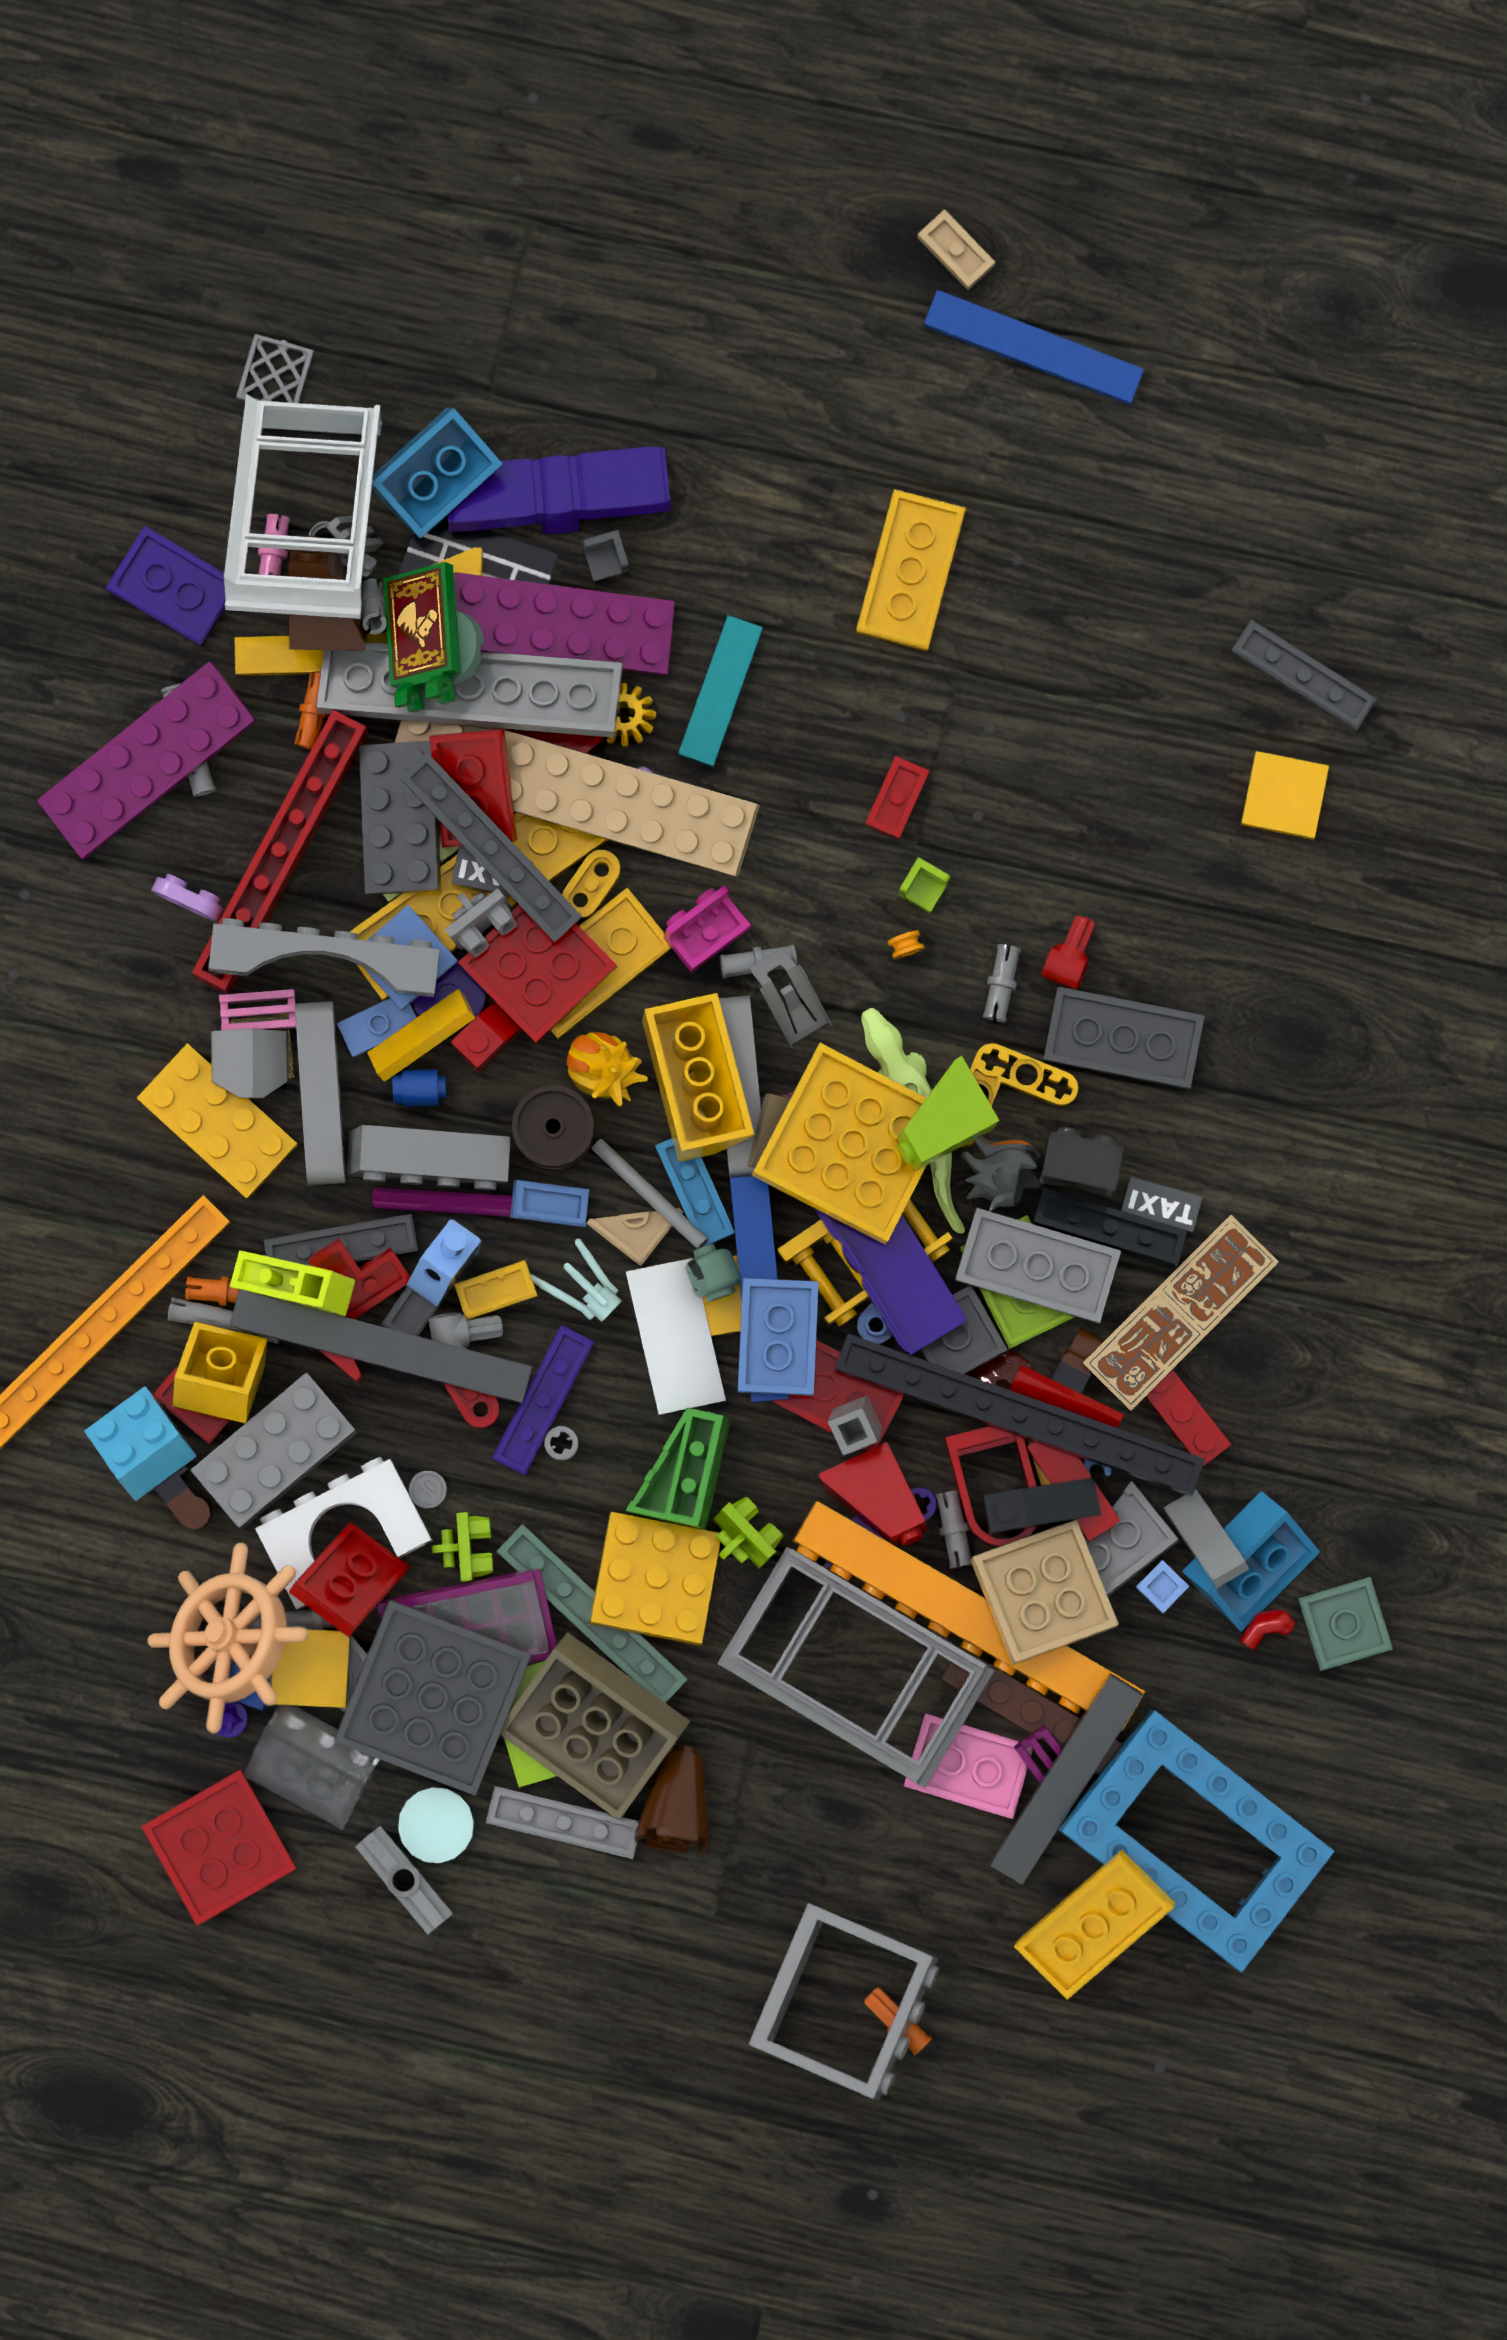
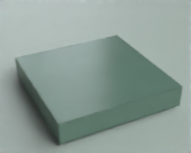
[1298,1577,1393,1671]

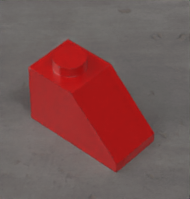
[451,1002,522,1073]

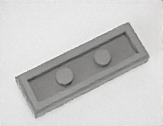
[1163,1489,1249,1588]

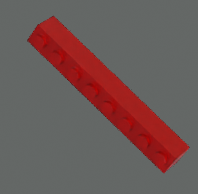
[192,710,369,994]

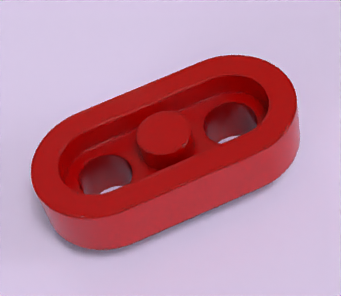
[444,1383,500,1428]

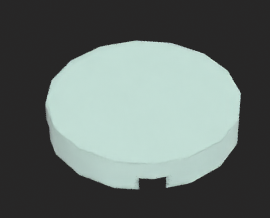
[398,1787,474,1863]

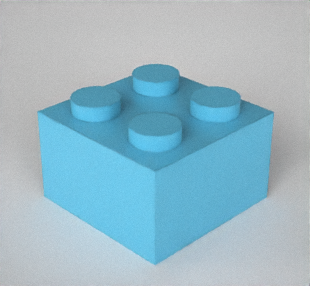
[84,1386,197,1501]

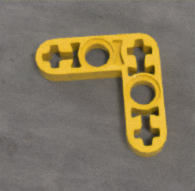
[962,1043,1078,1148]

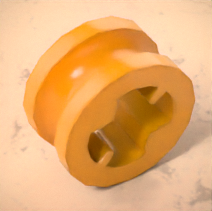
[887,930,925,959]

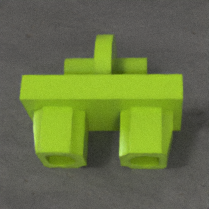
[713,1497,783,1569]
[431,1512,494,1582]

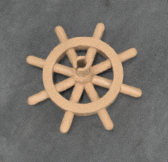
[147,1542,308,1734]

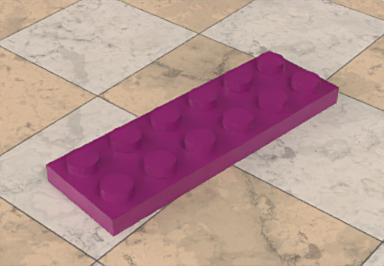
[454,572,675,676]
[37,661,258,860]

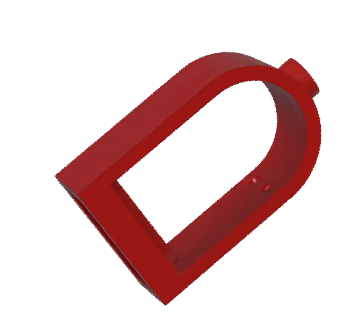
[944,1426,1036,1548]

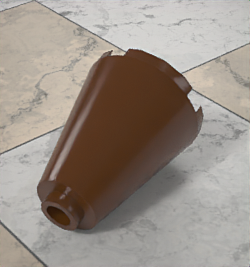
[634,1745,710,1854]

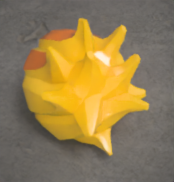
[567,1032,648,1106]

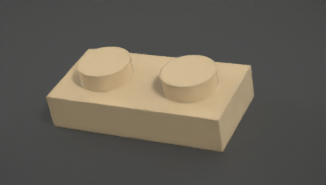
[917,209,995,290]

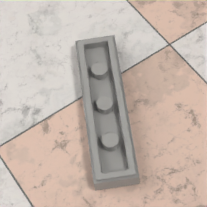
[486,1786,639,1859]

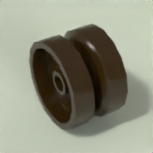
[512,1084,595,1172]

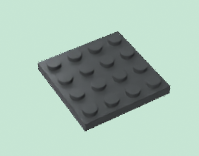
[334,1599,531,1796]

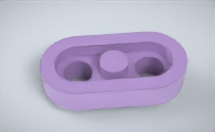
[151,874,225,923]

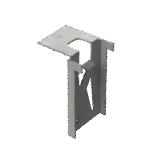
[749,948,832,1049]

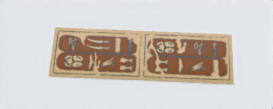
[1083,1215,1279,1411]

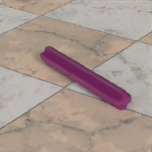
[372,1187,512,1217]

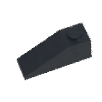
[982,1477,1101,1535]

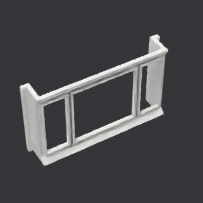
[224,394,382,619]

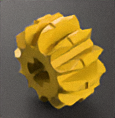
[607,683,656,748]

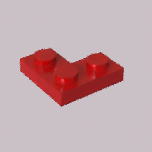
[307,1238,411,1319]

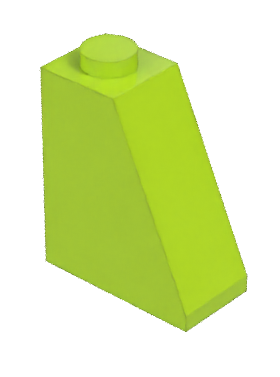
[897,1056,1000,1171]

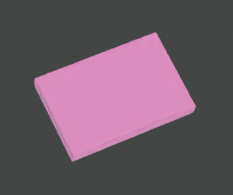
[904,1713,1033,1819]

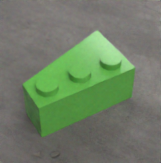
[625,1408,731,1530]

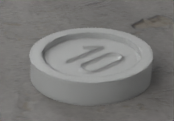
[409,1471,447,1509]

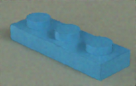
[655,1138,735,1247]

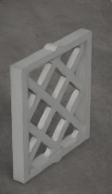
[236,334,314,403]

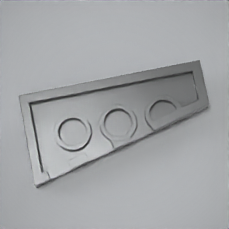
[1085,1481,1179,1597]

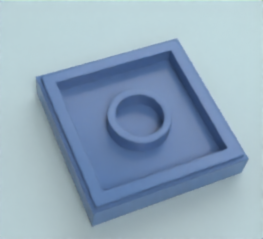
[363,905,458,1011]

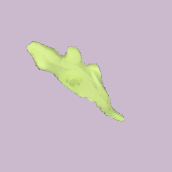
[861,1008,965,1233]

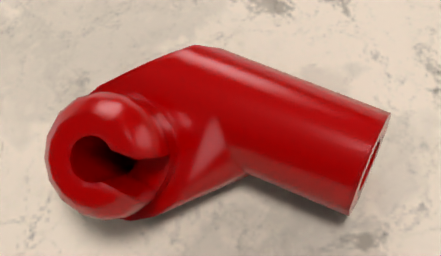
[1239,1609,1295,1651]

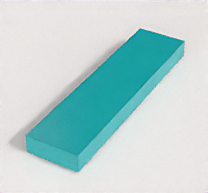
[678,615,763,768]

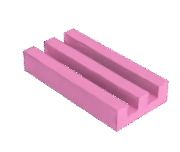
[219,989,296,1030]

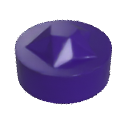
[216,1701,248,1738]

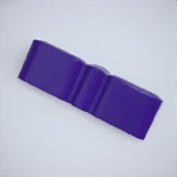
[447,447,671,534]
[814,1208,968,1355]

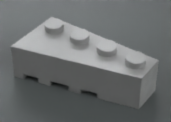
[346,1125,510,1190]

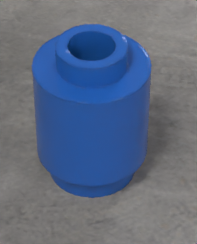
[392,1069,446,1107]

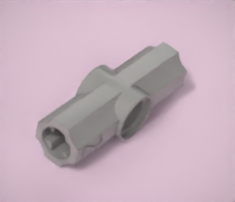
[355,1826,453,1935]

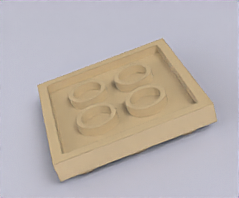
[970,1519,1119,1665]

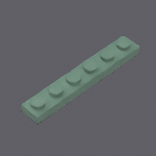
[497,1524,688,1703]

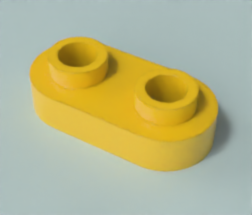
[562,850,620,919]

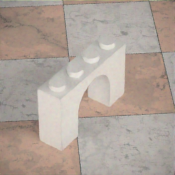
[255,1457,433,1610]

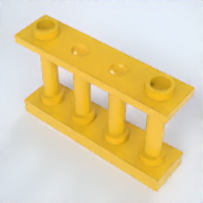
[777,1199,952,1327]

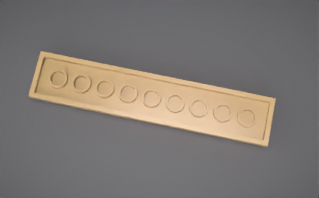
[395,720,760,878]

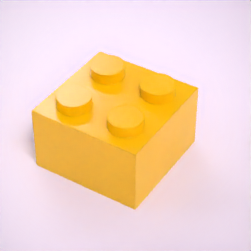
[173,1322,268,1424]

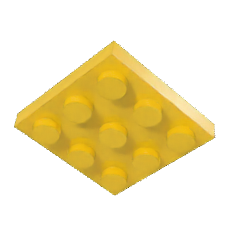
[589,1512,720,1646]

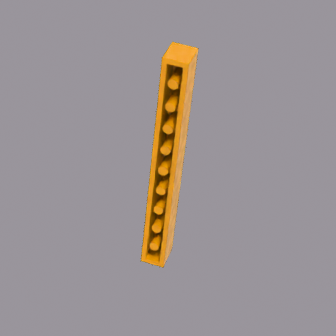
[793,1501,1145,1731]

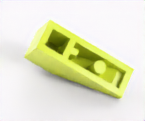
[230,1250,355,1316]

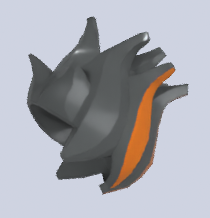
[960,1136,1041,1212]

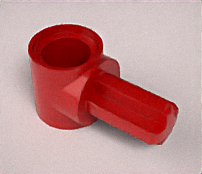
[1042,916,1095,990]

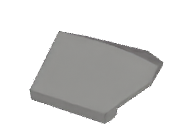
[211,1028,287,1098]

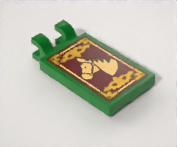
[383,562,461,712]

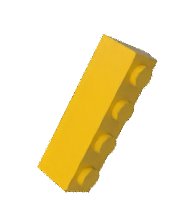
[642,993,754,1162]

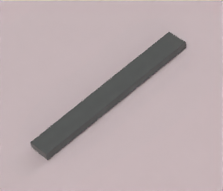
[229,1289,532,1404]

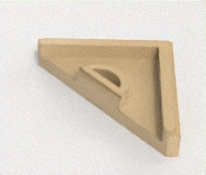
[586,1208,684,1266]

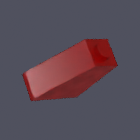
[819,1442,928,1546]

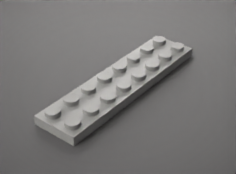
[316,642,623,738]

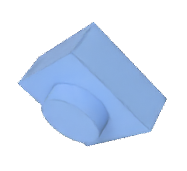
[1135,1560,1189,1614]

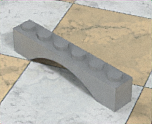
[209,918,439,997]

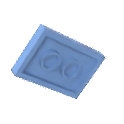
[738,1278,819,1396]

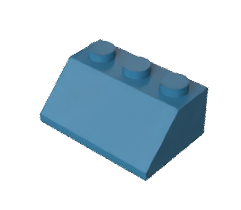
[372,408,503,539]
[1182,1491,1320,1632]

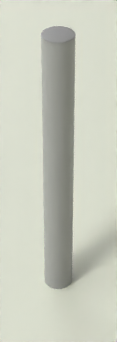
[592,1139,708,1249]

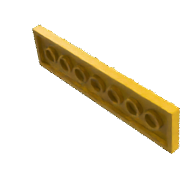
[350,812,609,1001]

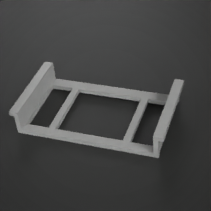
[717,1547,995,1788]

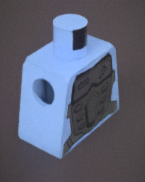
[407,1219,482,1307]

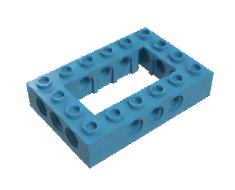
[1058,1709,1334,1972]

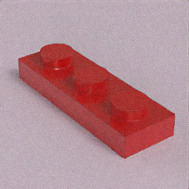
[1145,1369,1231,1466]

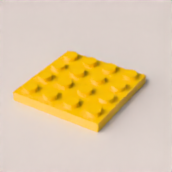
[752,1043,927,1245]

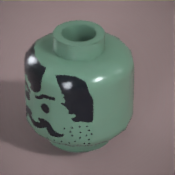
[685,1244,740,1302]

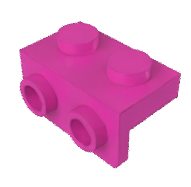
[664,885,751,973]

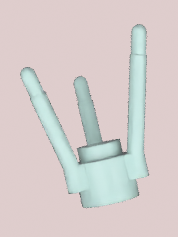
[531,1239,622,1322]

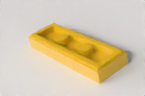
[367,989,475,1082]

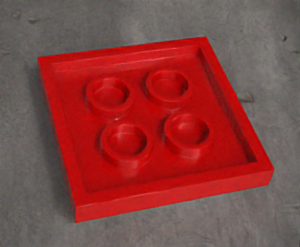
[458,905,617,1044]
[141,1770,297,1926]

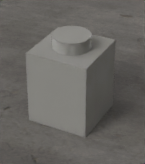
[828,1395,883,1455]

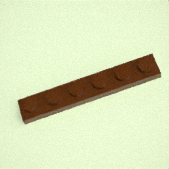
[941,1647,1122,1774]

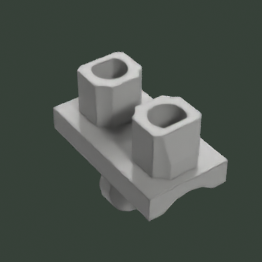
[444,888,517,958]

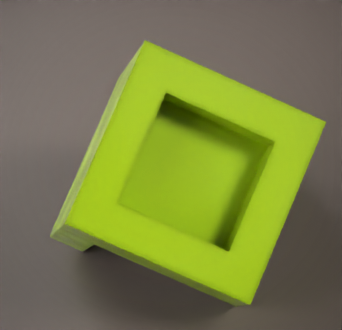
[898,857,950,914]

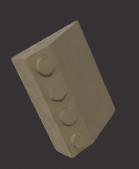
[500,1632,690,1820]

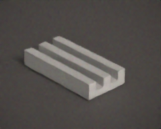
[327,516,384,554]

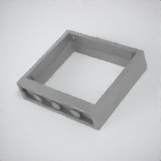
[748,1903,939,2100]

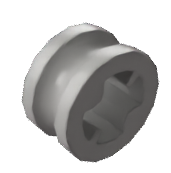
[544,1426,579,1461]

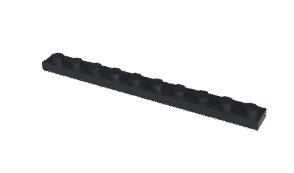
[835,1334,1205,1497]

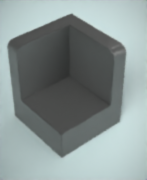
[582,530,629,584]

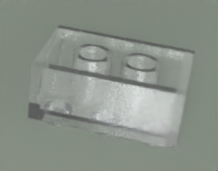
[244,1705,380,1830]

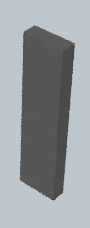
[1230,619,1377,732]
[264,1214,419,1266]

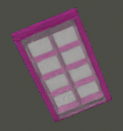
[377,1568,557,1664]

